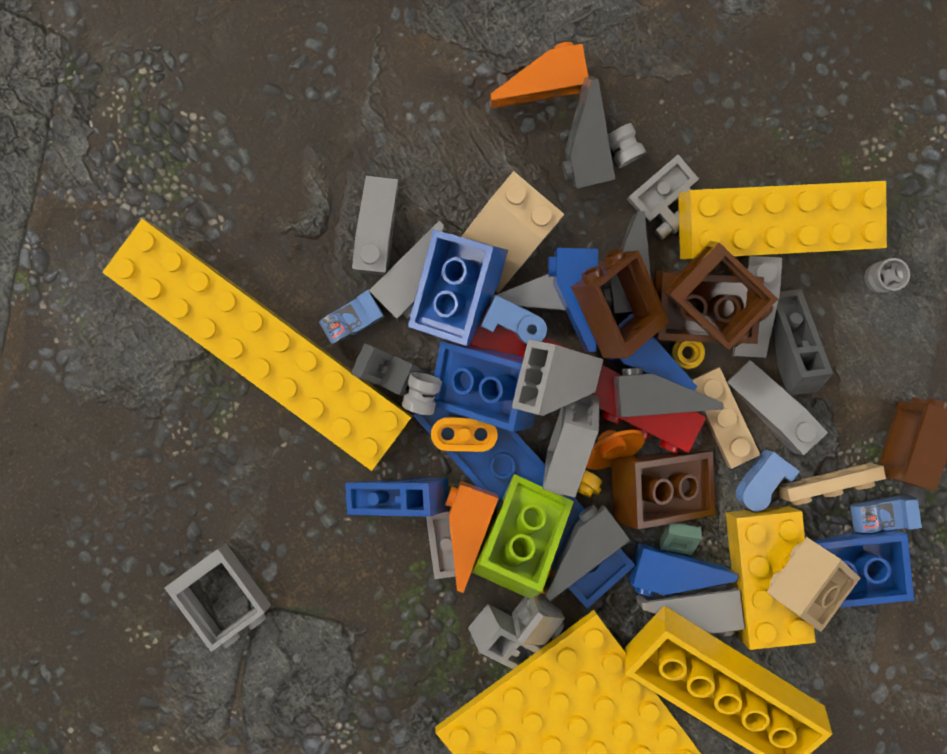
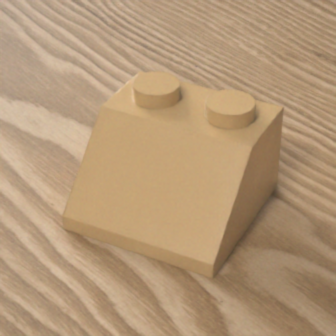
[767,537,860,632]

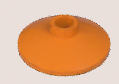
[586,430,645,470]

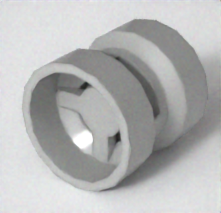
[608,123,647,169]
[864,258,910,293]
[402,372,442,415]

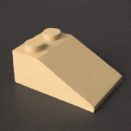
[461,171,564,294]

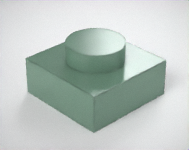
[660,522,702,555]

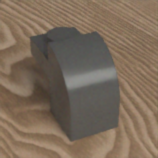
[351,343,430,396]

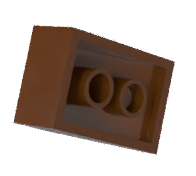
[653,270,764,344]
[611,451,716,529]

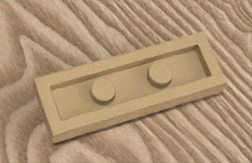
[691,367,760,469]
[777,463,886,505]

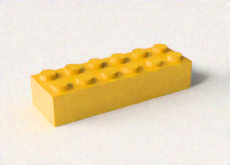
[678,181,887,259]
[625,605,832,754]

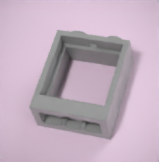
[543,394,599,497]
[165,543,271,652]

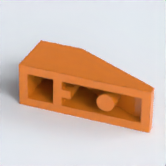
[490,42,588,109]
[445,481,498,593]

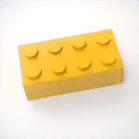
[726,506,816,650]

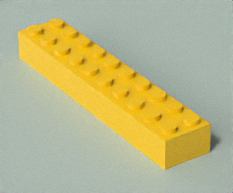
[102,219,413,471]

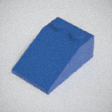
[408,229,508,346]
[434,341,535,432]
[814,529,914,608]

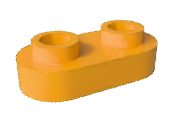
[431,417,498,452]

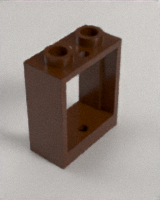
[663,241,778,350]
[571,249,669,358]
[878,397,947,491]

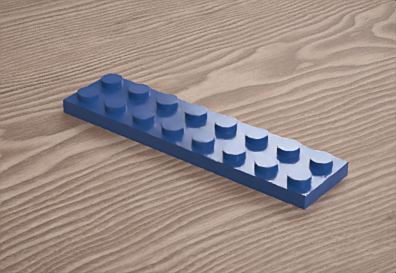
[413,407,635,609]

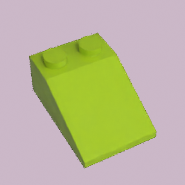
[471,474,574,599]

